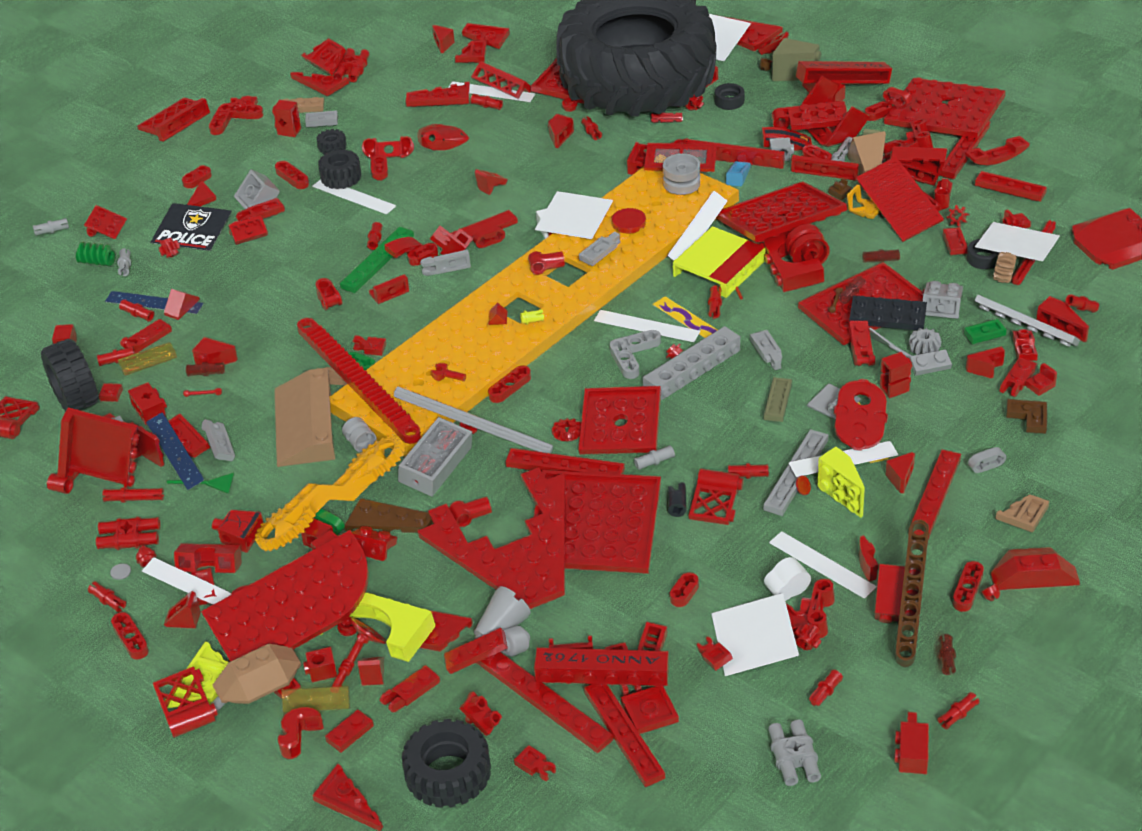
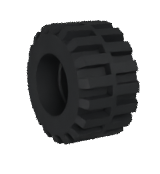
[318,149,362,189]

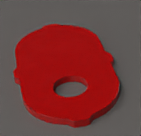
[834,379,888,451]

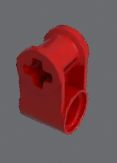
[316,278,342,311]

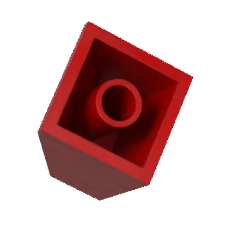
[875,564,920,623]

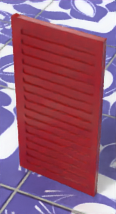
[856,157,944,242]

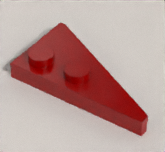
[290,72,349,96]

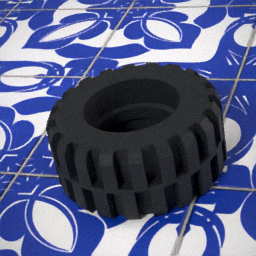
[41,339,99,412]
[402,719,491,808]

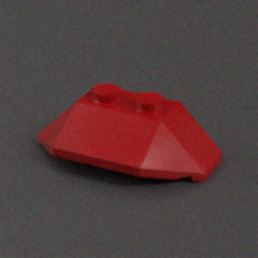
[991,547,1080,590]

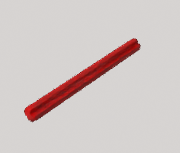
[1011,220,1056,286]

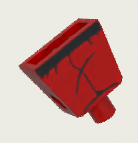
[212,510,263,553]

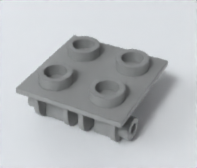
[807,384,861,419]

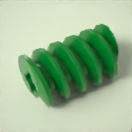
[76,242,115,266]

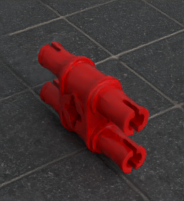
[333,48,370,82]
[96,516,161,550]

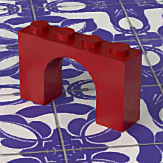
[759,232,824,292]

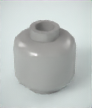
[501,626,530,657]

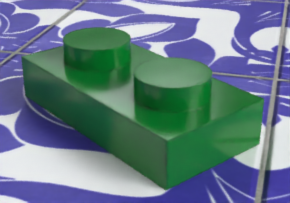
[964,319,1007,345]

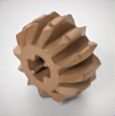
[993,252,1017,283]

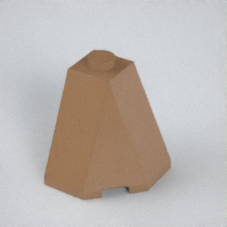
[847,131,886,175]

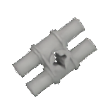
[769,720,821,786]

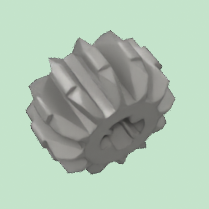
[909,327,941,355]

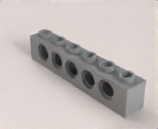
[643,326,740,400]

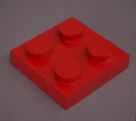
[621,686,679,734]

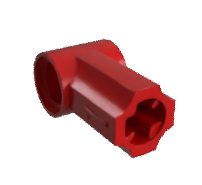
[934,178,953,210]
[528,251,565,275]
[47,470,79,494]
[449,497,492,527]

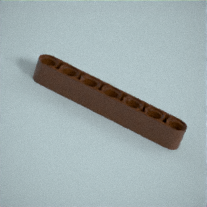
[895,520,929,667]

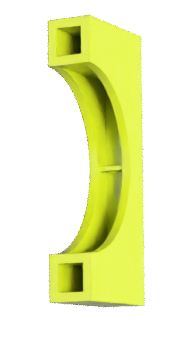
[320,592,435,662]

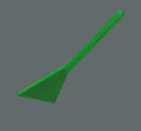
[166,472,234,494]

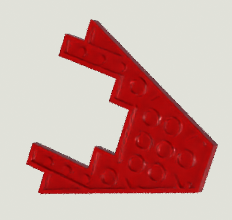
[417,467,566,609]

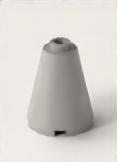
[474,586,531,639]

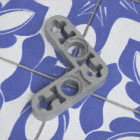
[610,330,661,379]

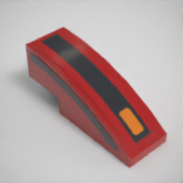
[762,127,812,151]

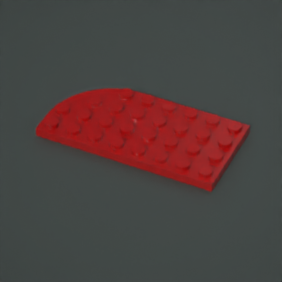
[201,530,369,662]

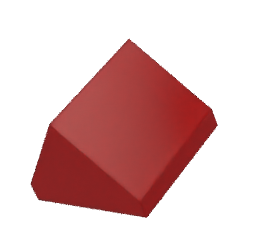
[488,302,508,325]

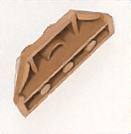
[212,644,301,704]

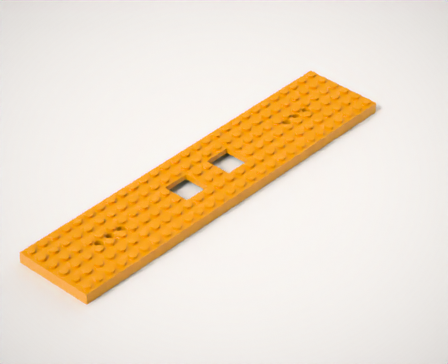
[330,155,739,457]

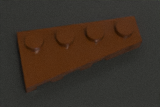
[345,498,433,533]

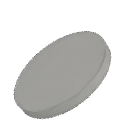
[110,564,131,580]

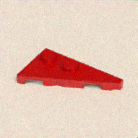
[312,764,383,831]

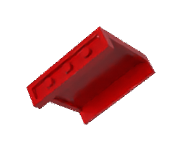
[57,407,140,489]

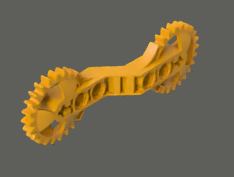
[255,435,406,552]

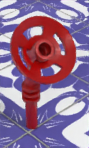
[330,618,386,693]

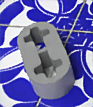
[968,447,1006,473]

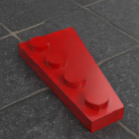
[406,81,470,107]

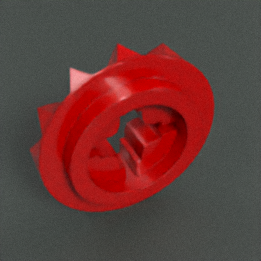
[552,417,581,441]

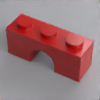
[174,543,242,573]

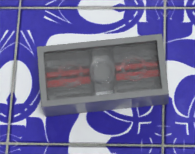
[398,417,472,497]

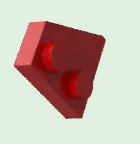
[455,40,487,63]

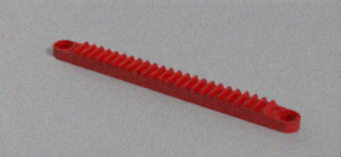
[297,318,421,444]

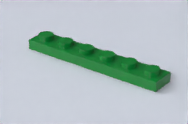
[340,227,414,293]

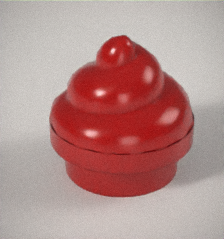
[136,545,156,567]

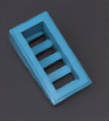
[726,161,751,186]

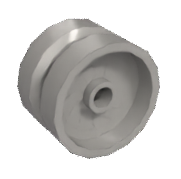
[663,154,700,195]

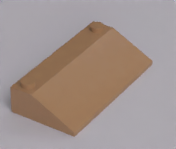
[275,368,335,467]

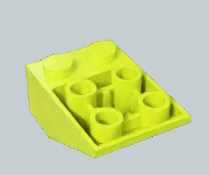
[817,447,865,518]

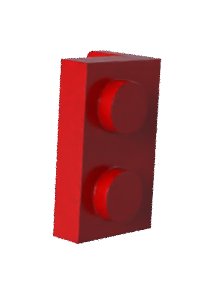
[352,526,397,561]

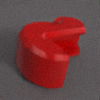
[278,707,324,759]

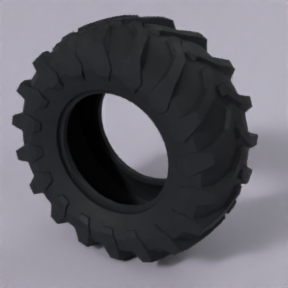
[556,0,717,116]

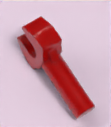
[431,363,466,381]

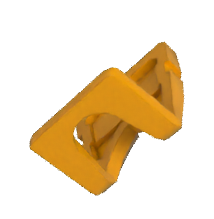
[847,184,880,219]

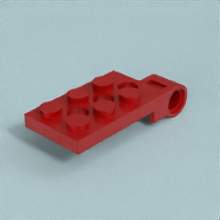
[771,101,847,131]

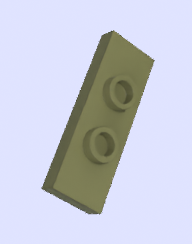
[764,377,792,422]

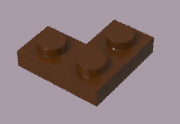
[1006,399,1047,434]

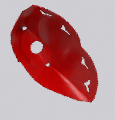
[417,124,469,150]

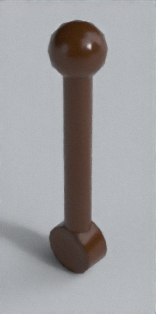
[829,288,843,313]

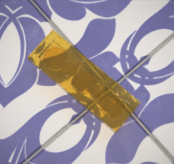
[118,342,177,376]
[282,686,350,712]

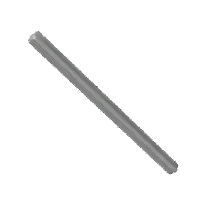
[394,387,553,453]

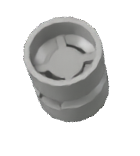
[342,417,377,452]

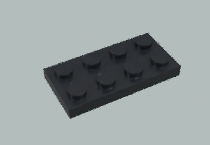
[849,296,927,330]

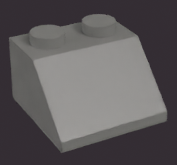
[234,169,280,209]

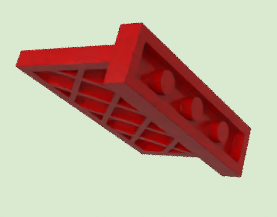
[137,97,210,142]

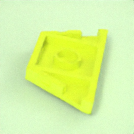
[164,642,229,708]

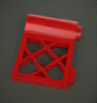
[0,396,40,439]
[689,469,744,525]
[153,666,218,738]

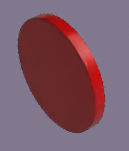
[796,475,811,495]

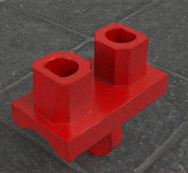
[459,691,502,736]

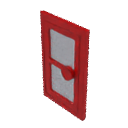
[644,143,717,172]

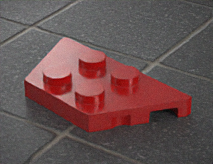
[301,39,346,76]
[420,610,473,652]

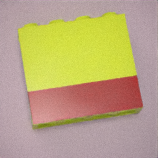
[672,226,765,298]

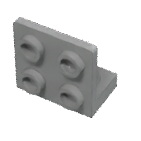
[923,281,963,319]

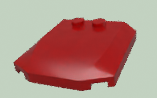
[1071,208,1142,270]

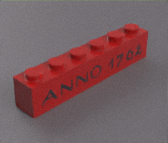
[796,61,892,84]
[534,648,669,686]

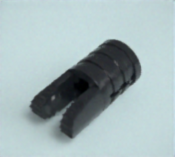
[668,482,686,517]

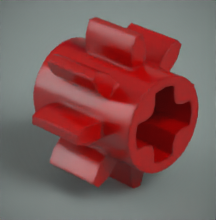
[685,95,704,111]
[947,205,970,227]
[159,237,180,259]
[794,623,822,650]

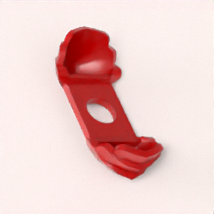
[362,136,414,159]

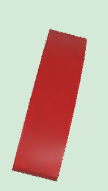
[965,136,1030,165]

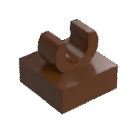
[828,178,853,200]

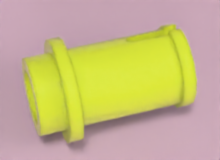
[520,309,544,325]

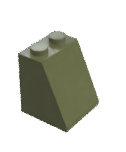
[772,38,821,81]

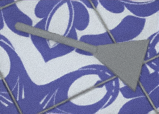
[869,327,912,359]

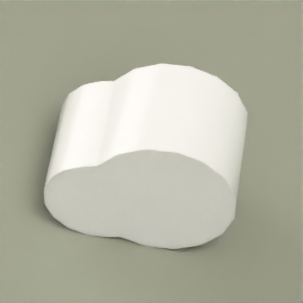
[764,557,811,601]

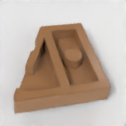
[996,494,1050,532]

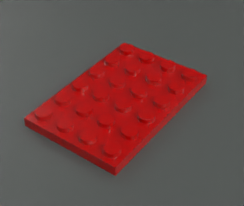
[798,262,924,345]

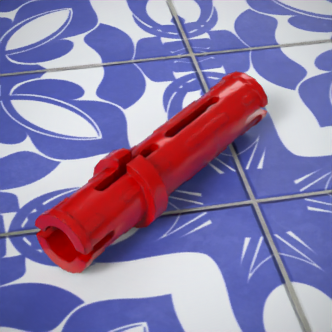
[102,487,164,503]

